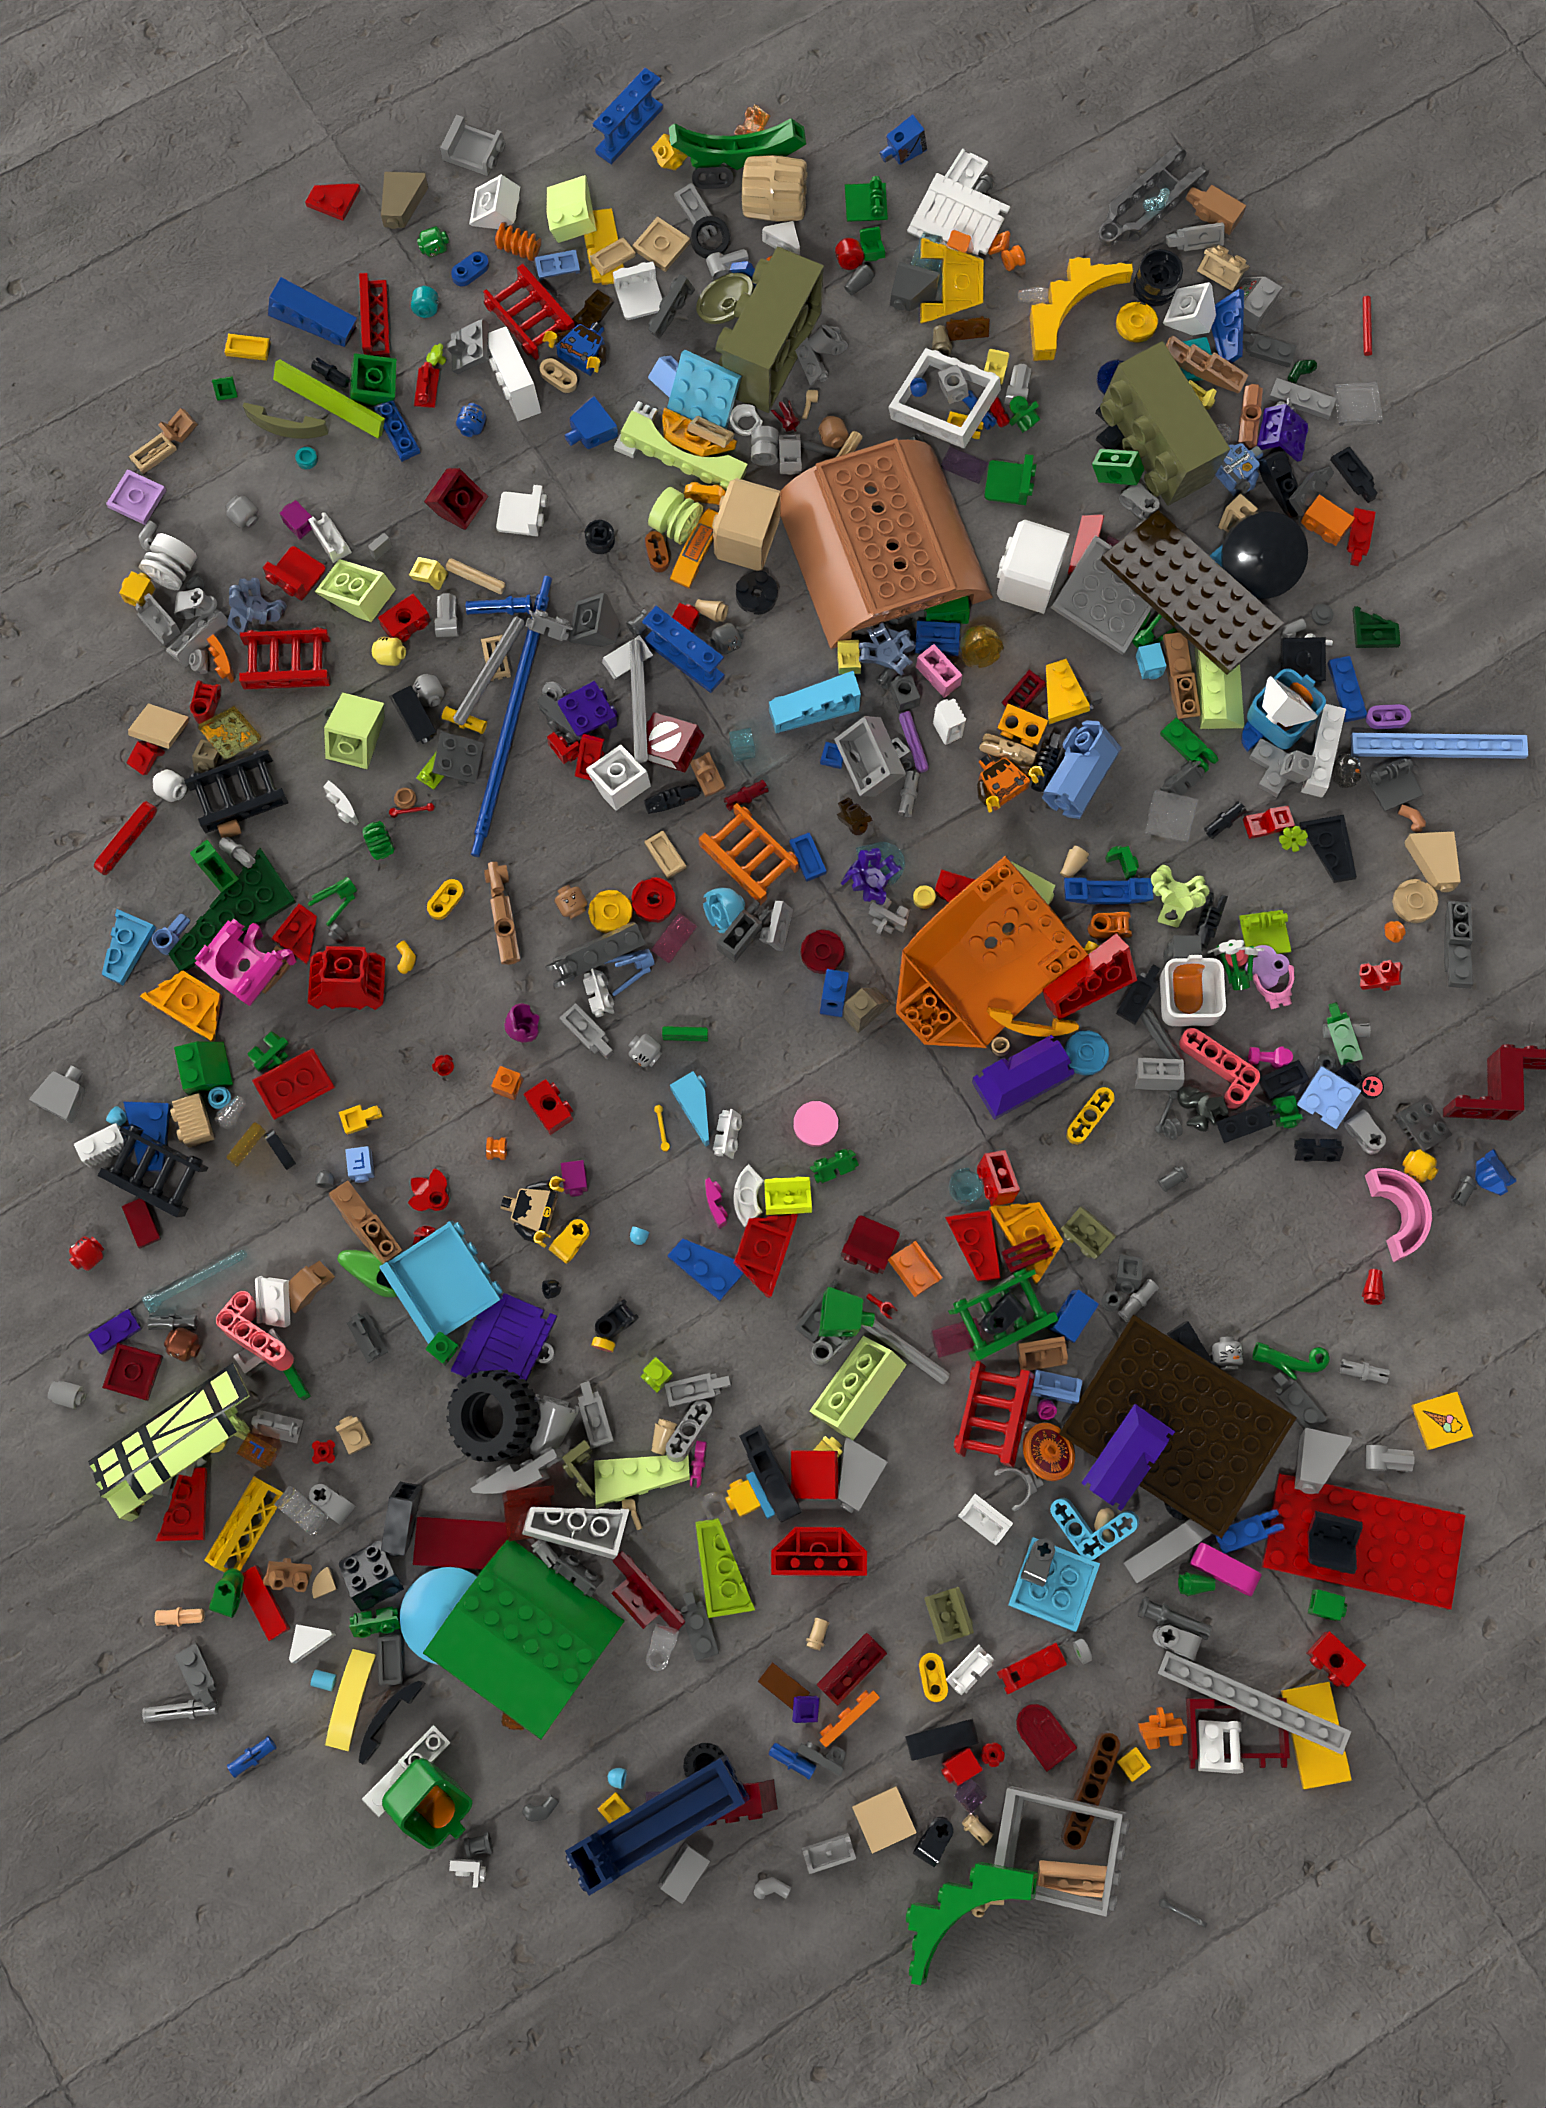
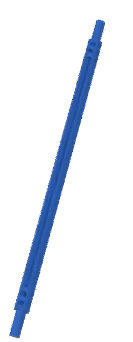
[471,576,552,857]

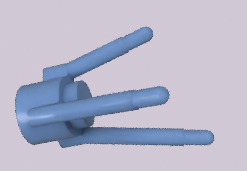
[604,949,655,996]

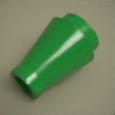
[1178,1572,1215,1597]

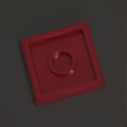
[102,1343,163,1401]

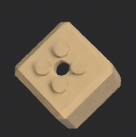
[712,478,781,571]

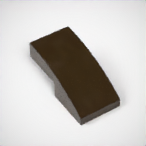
[572,289,614,329]

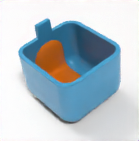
[1247,669,1326,749]

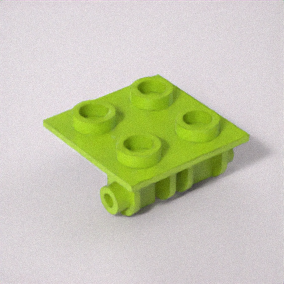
[1239,910,1291,957]

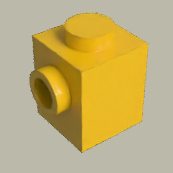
[119,571,156,606]
[725,1479,761,1518]

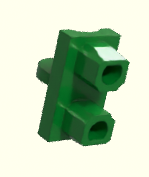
[1009,396,1041,433]
[248,1031,289,1072]

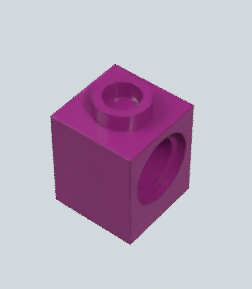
[280,500,312,540]
[561,1160,588,1197]

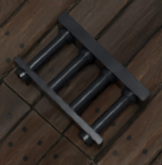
[184,749,288,834]
[97,1124,209,1218]

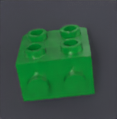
[984,454,1037,506]

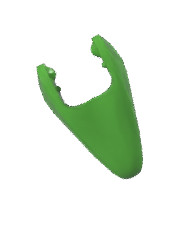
[337,1250,397,1297]

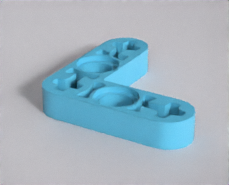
[1050,1498,1139,1560]

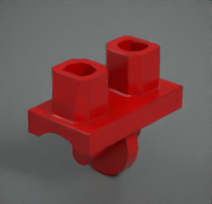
[1359,960,1403,991]

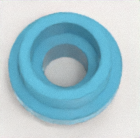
[208,1086,231,1109]

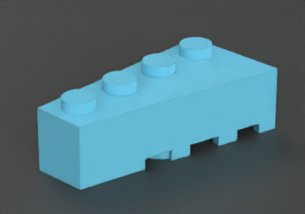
[769,671,861,733]

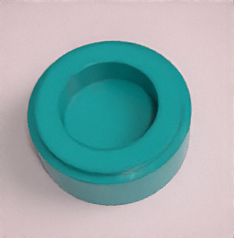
[295,447,318,469]

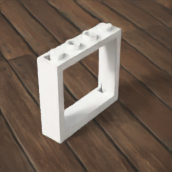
[889,348,1001,448]

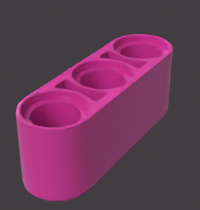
[1189,1542,1262,1597]

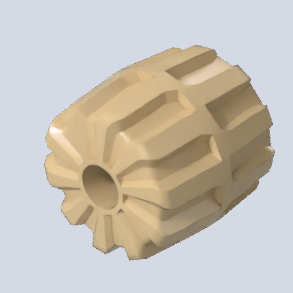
[742,156,807,221]

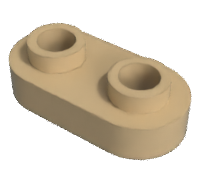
[540,358,578,393]

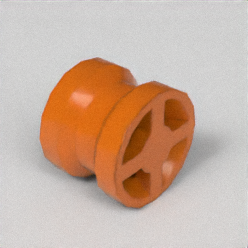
[1001,245,1026,271]
[486,1137,507,1160]

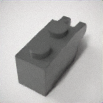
[537,694,597,744]
[717,900,771,963]

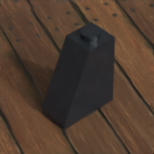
[389,685,436,744]
[381,1481,423,1556]

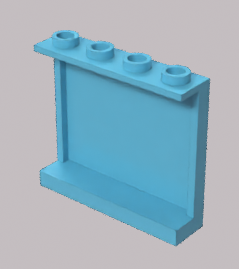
[379,1220,503,1344]

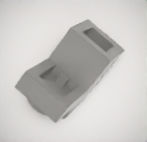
[779,434,802,475]

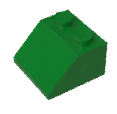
[350,353,397,406]
[174,1041,233,1096]

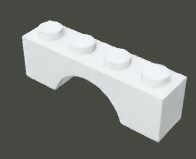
[1301,704,1346,797]

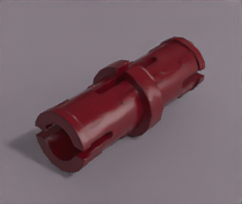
[723,779,769,811]

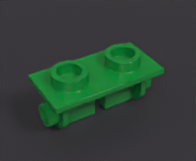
[809,1149,859,1184]
[349,1606,401,1638]

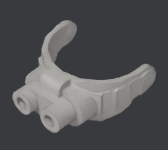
[994,1466,1044,1511]

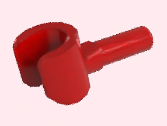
[866,1293,898,1319]

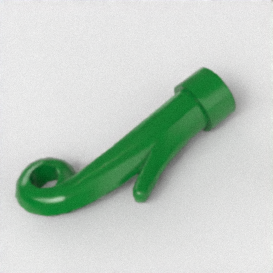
[1252,1342,1330,1380]

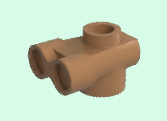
[484,862,509,899]

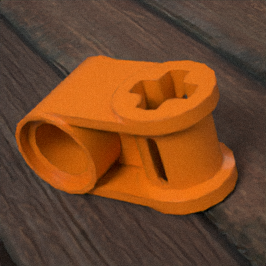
[1087,912,1132,939]

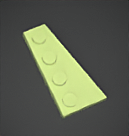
[594,1455,690,1509]

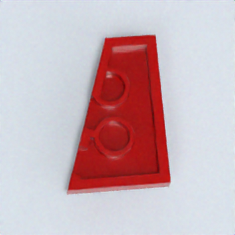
[155,1468,207,1542]

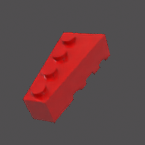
[1042,934,1137,1020]

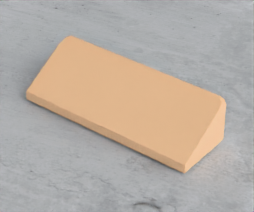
[1037,1860,1107,1898]

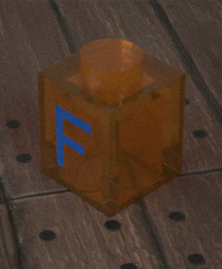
[237,1433,277,1469]

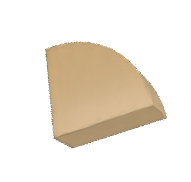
[312,1567,338,1599]

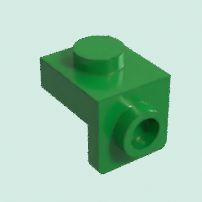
[859,227,885,261]
[1105,846,1139,879]

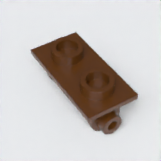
[946,316,990,341]

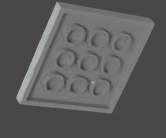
[1050,535,1152,655]

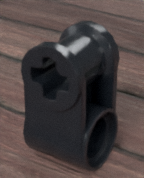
[981,1291,1026,1334]
[595,1299,639,1340]
[913,1817,954,1867]

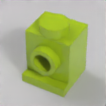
[641,1357,673,1393]

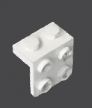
[613,261,662,320]
[496,485,547,536]

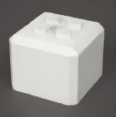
[997,520,1070,614]

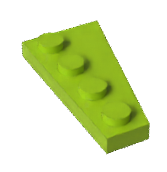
[695,1518,755,1618]

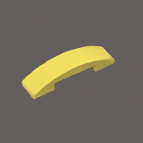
[325,1649,376,1751]

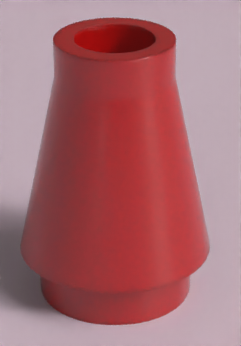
[1362,1269,1385,1305]

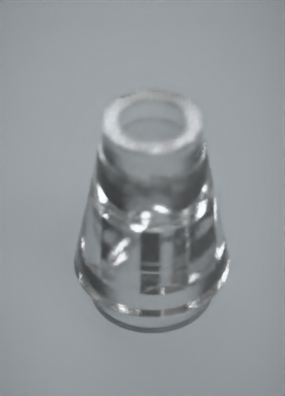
[1018,285,1049,305]
[214,1096,247,1130]

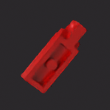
[1346,508,1376,566]

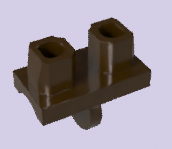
[836,797,873,835]

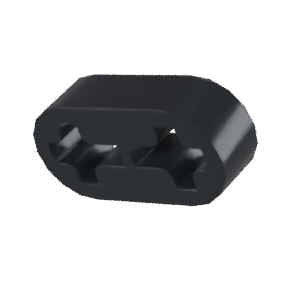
[263,1129,296,1170]

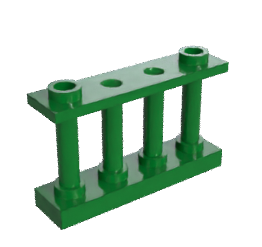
[948,1268,1058,1361]

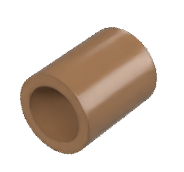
[217,819,242,838]

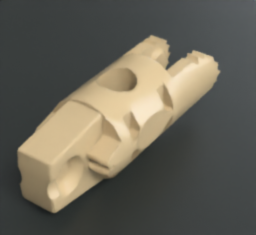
[979,733,1037,766]

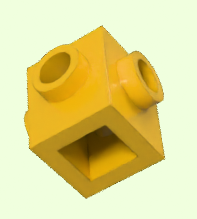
[651,134,688,170]

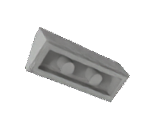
[166,609,228,667]

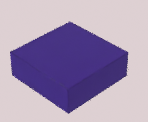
[792,1696,819,1723]

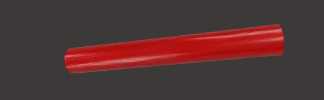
[1362,296,1372,356]

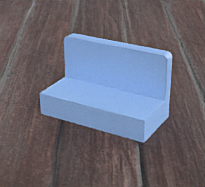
[648,356,679,398]

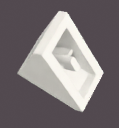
[762,221,800,255]
[289,1625,336,1663]

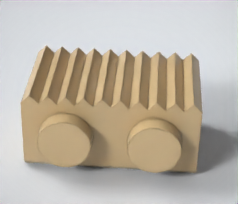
[170,1093,215,1148]

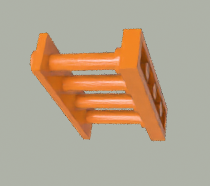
[699,803,799,905]

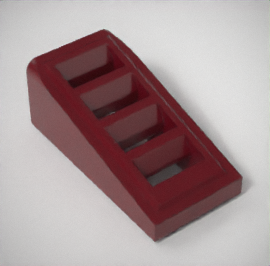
[1001,669,1047,710]

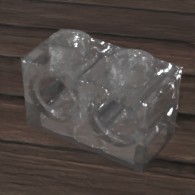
[274,1486,330,1536]

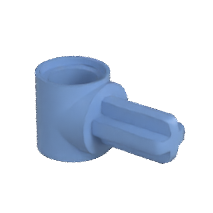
[152,914,190,955]

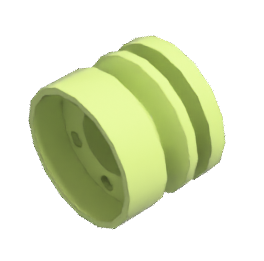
[648,487,703,545]

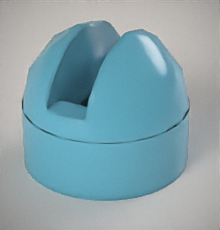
[106,1106,127,1126]
[630,1226,650,1245]
[607,1768,627,1789]

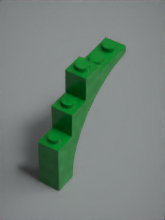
[669,118,807,170]
[906,1862,1038,1986]

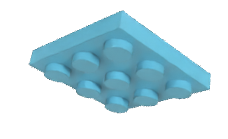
[667,350,742,429]
[1008,1537,1100,1632]

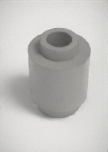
[48,1380,86,1409]

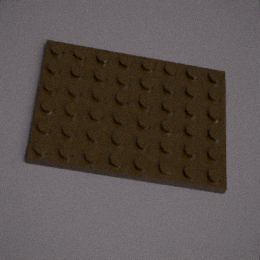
[1059,1315,1297,1539]

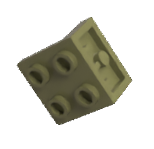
[562,1440,595,1499]

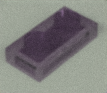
[941,447,988,484]
[954,1778,987,1814]

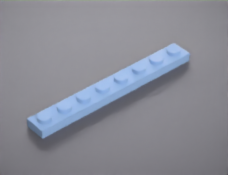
[1350,733,1528,759]

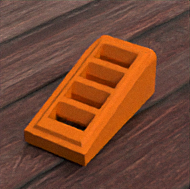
[947,230,974,254]

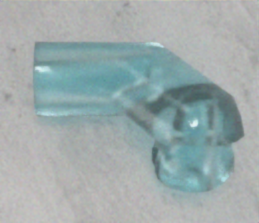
[1143,188,1171,211]

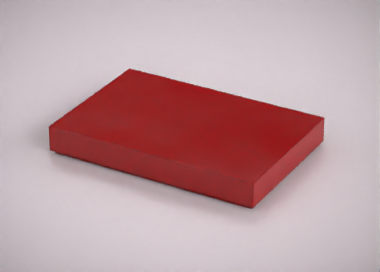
[252,1048,335,1120]

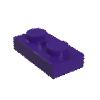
[88,1309,142,1355]

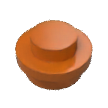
[1384,921,1406,943]

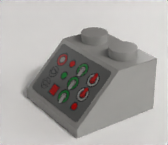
[1231,277,1282,331]

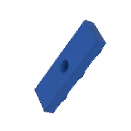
[373,400,420,462]

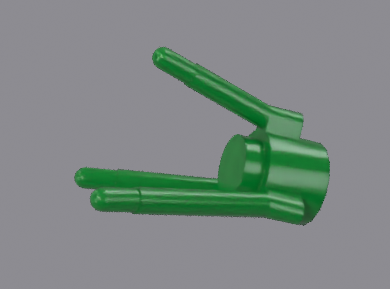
[1132,612,1177,648]
[308,877,357,926]

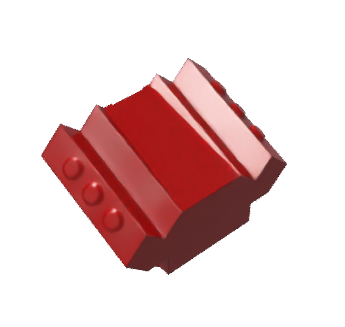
[307,946,386,1010]

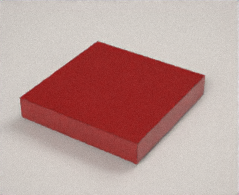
[791,1450,838,1499]

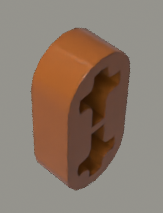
[645,531,669,572]

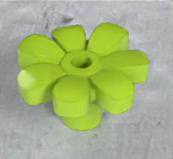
[1279,826,1308,852]

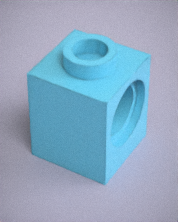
[1136,642,1166,680]

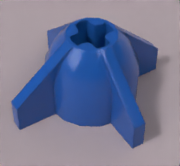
[1475,1149,1517,1196]

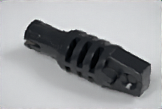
[1031,732,1061,792]

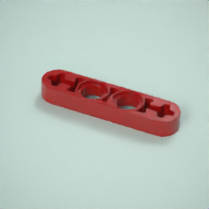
[94,801,157,875]

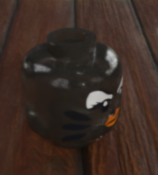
[1332,754,1362,788]

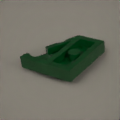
[1352,606,1401,648]

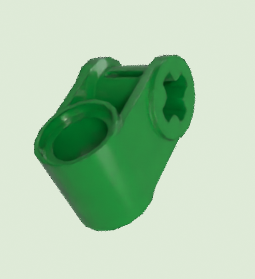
[209,1568,244,1618]

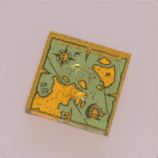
[198,706,261,760]

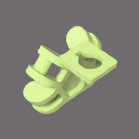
[1151,865,1210,928]

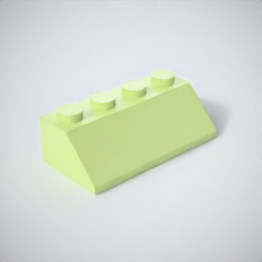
[1195,647,1244,729]
[810,1336,907,1440]

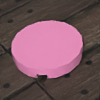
[794,1101,838,1147]

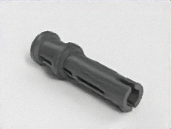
[1138,1596,1212,1640]

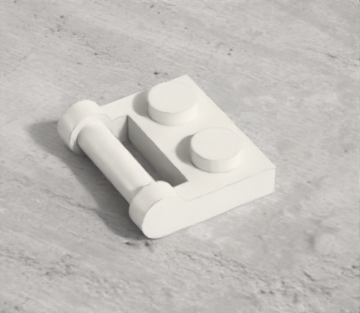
[1197,1720,1244,1774]

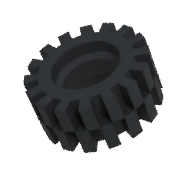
[683,1743,725,1777]

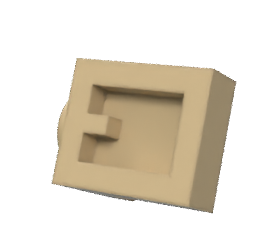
[335,1416,371,1455]

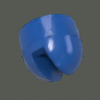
[910,377,927,397]

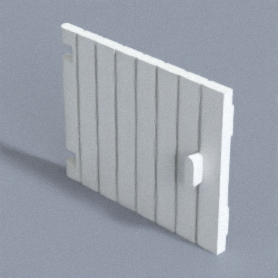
[907,173,1010,259]

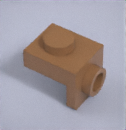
[158,408,198,443]

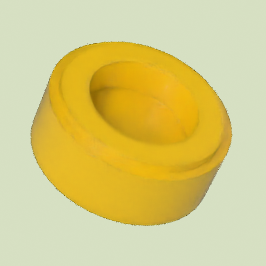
[591,1337,616,1353]

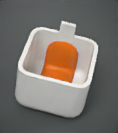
[1160,955,1226,1026]

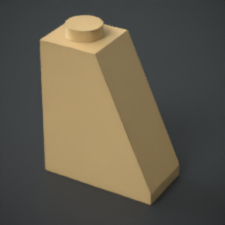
[1405,832,1461,892]

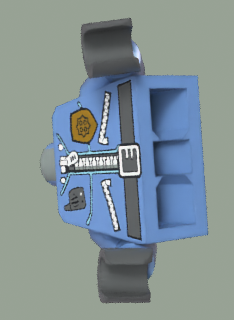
[1215,443,1263,496]

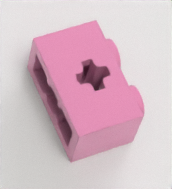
[916,644,962,698]

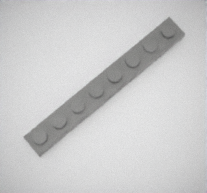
[1158,1651,1352,1755]

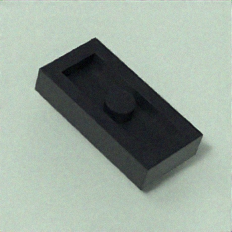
[1259,1060,1310,1100]

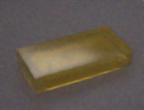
[226,1122,266,1167]

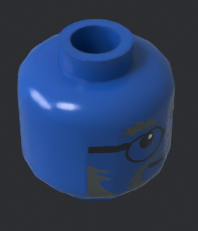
[456,403,486,437]

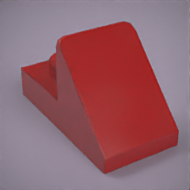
[575,734,605,781]

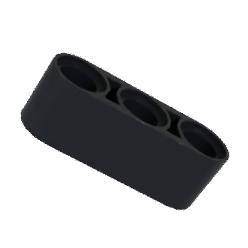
[905,1719,979,1761]

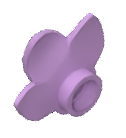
[1244,945,1290,990]

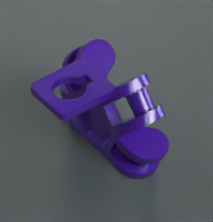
[840,848,903,905]

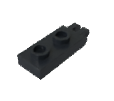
[1216,1104,1280,1143]

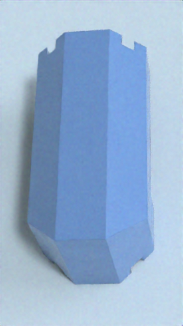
[1042,720,1122,819]

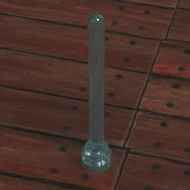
[141,1250,247,1313]

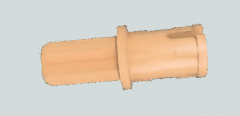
[155,1607,205,1627]

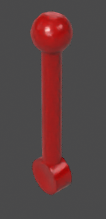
[389,803,435,818]

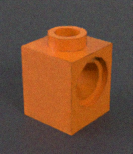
[491,1066,523,1101]

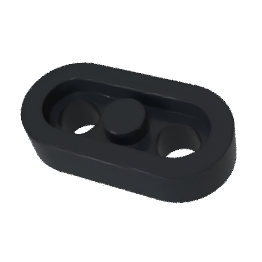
[692,165,733,189]

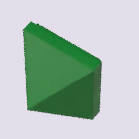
[212,376,238,401]

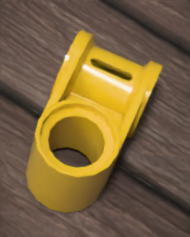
[549,1219,590,1264]

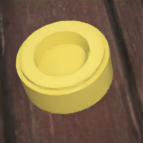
[913,885,936,909]

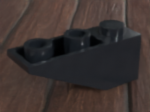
[1258,451,1298,518]

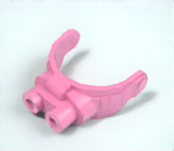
[1252,965,1294,1010]

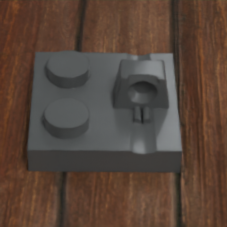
[447,319,489,374]

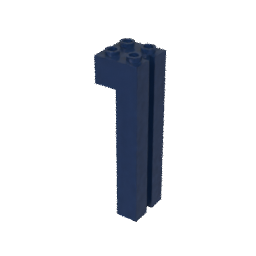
[565,1755,750,1896]

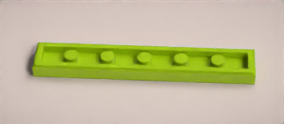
[273,359,385,438]

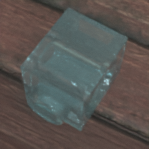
[729,728,755,762]

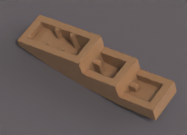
[1166,336,1248,393]

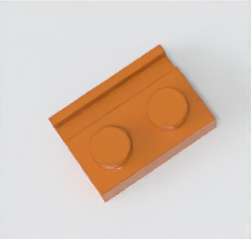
[888,1241,943,1297]

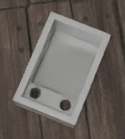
[834,716,906,797]

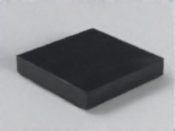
[1281,637,1326,681]

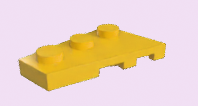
[1046,659,1090,724]

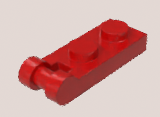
[996,1643,1067,1695]

